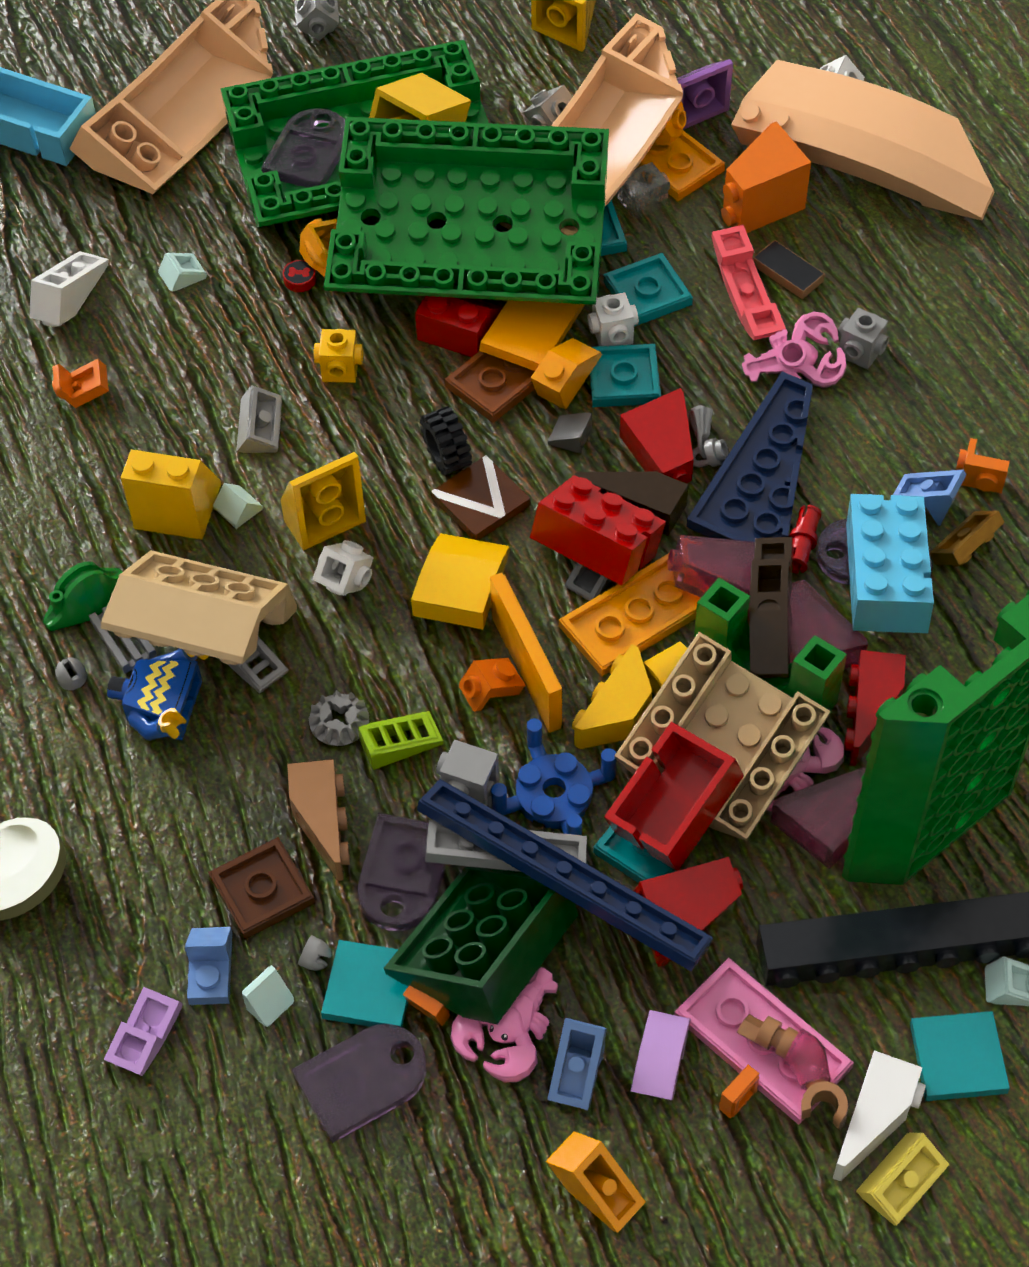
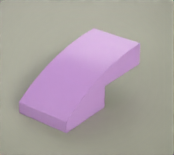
[104,987,183,1076]
[631,1010,691,1100]

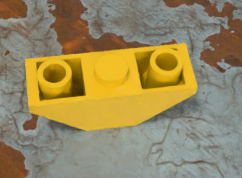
[572,644,652,749]

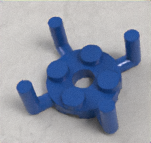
[491,718,616,835]

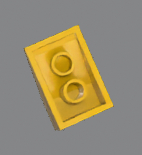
[280,452,366,551]

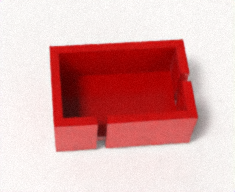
[530,475,666,586]
[604,721,744,871]

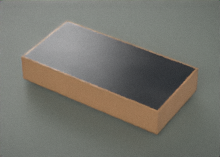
[753,240,825,299]

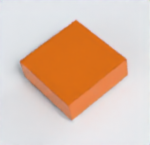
[403,985,450,1026]
[719,1064,760,1118]

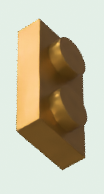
[929,511,1005,566]

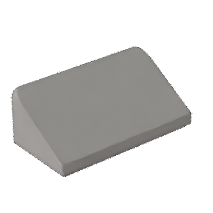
[236,385,282,453]

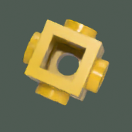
[314,329,363,383]

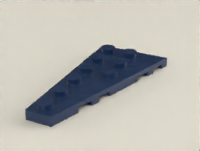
[686,371,813,558]

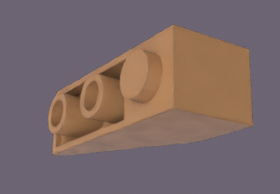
[287,759,350,881]

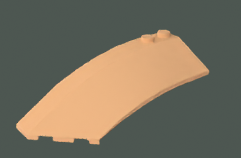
[69,0,273,194]
[499,13,683,235]
[731,60,995,221]

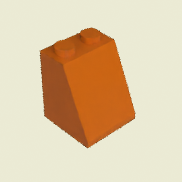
[721,121,811,233]

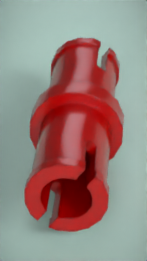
[789,505,822,574]

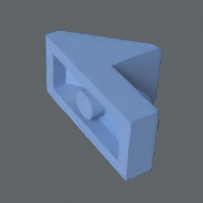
[893,469,967,526]
[185,927,232,1005]
[547,1018,606,1110]

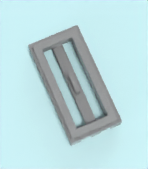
[89,606,157,674]

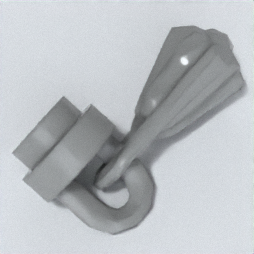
[688,405,729,468]

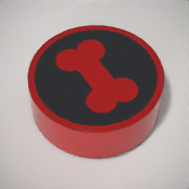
[283,260,316,292]

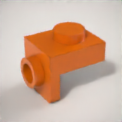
[52,359,109,408]
[956,438,1010,494]
[459,658,526,712]

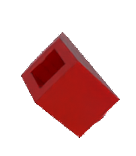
[844,650,906,766]

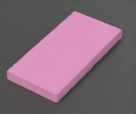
[674,958,854,1125]

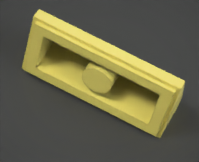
[856,1132,949,1226]

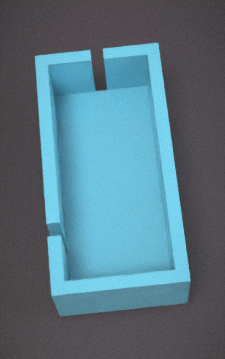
[0,67,96,166]
[846,494,934,633]

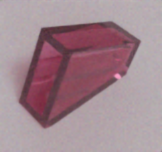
[668,535,755,618]
[790,580,868,668]
[770,767,866,869]

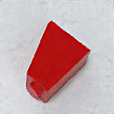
[619,388,694,484]
[633,857,743,967]

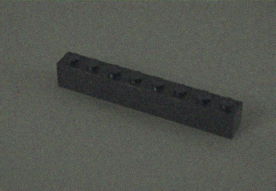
[756,892,1029,988]

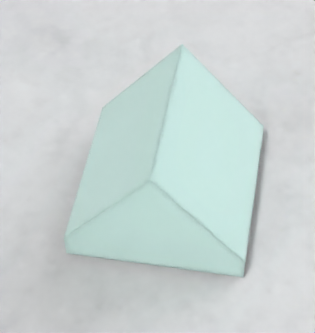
[213,483,263,529]

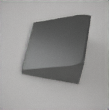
[548,413,592,454]
[564,563,614,601]

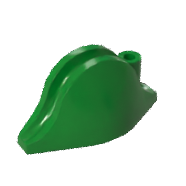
[43,561,122,631]

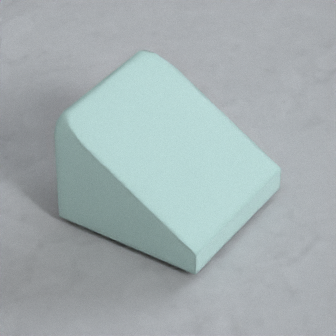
[158,253,207,291]
[985,956,1029,1006]
[242,965,294,1027]

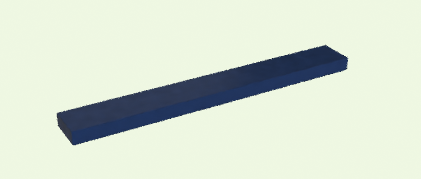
[417,779,713,972]

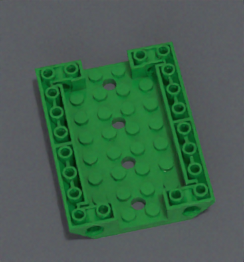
[220,40,489,227]
[324,117,609,305]
[842,590,1029,885]

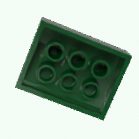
[383,866,578,1024]

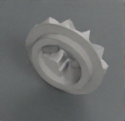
[308,690,369,746]

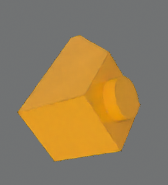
[531,338,602,410]
[545,1131,646,1233]

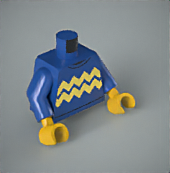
[107,648,209,741]

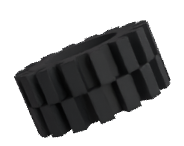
[420,406,472,475]

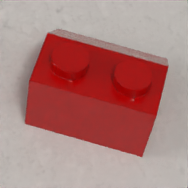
[415,296,503,357]

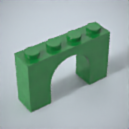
[694,578,847,711]

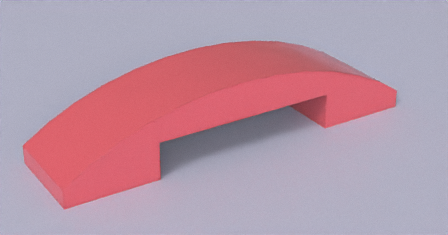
[711,225,786,341]

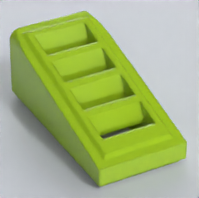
[358,711,443,770]

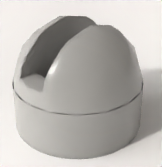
[55,657,87,690]
[298,935,332,971]

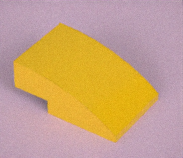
[411,533,510,630]

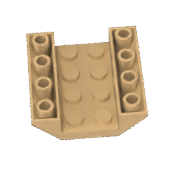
[101,550,297,665]
[614,632,831,841]

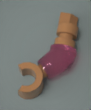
[737,1014,848,1130]

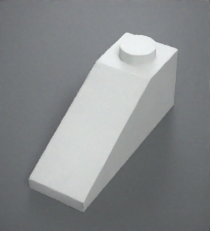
[29,251,109,327]
[833,1051,926,1181]

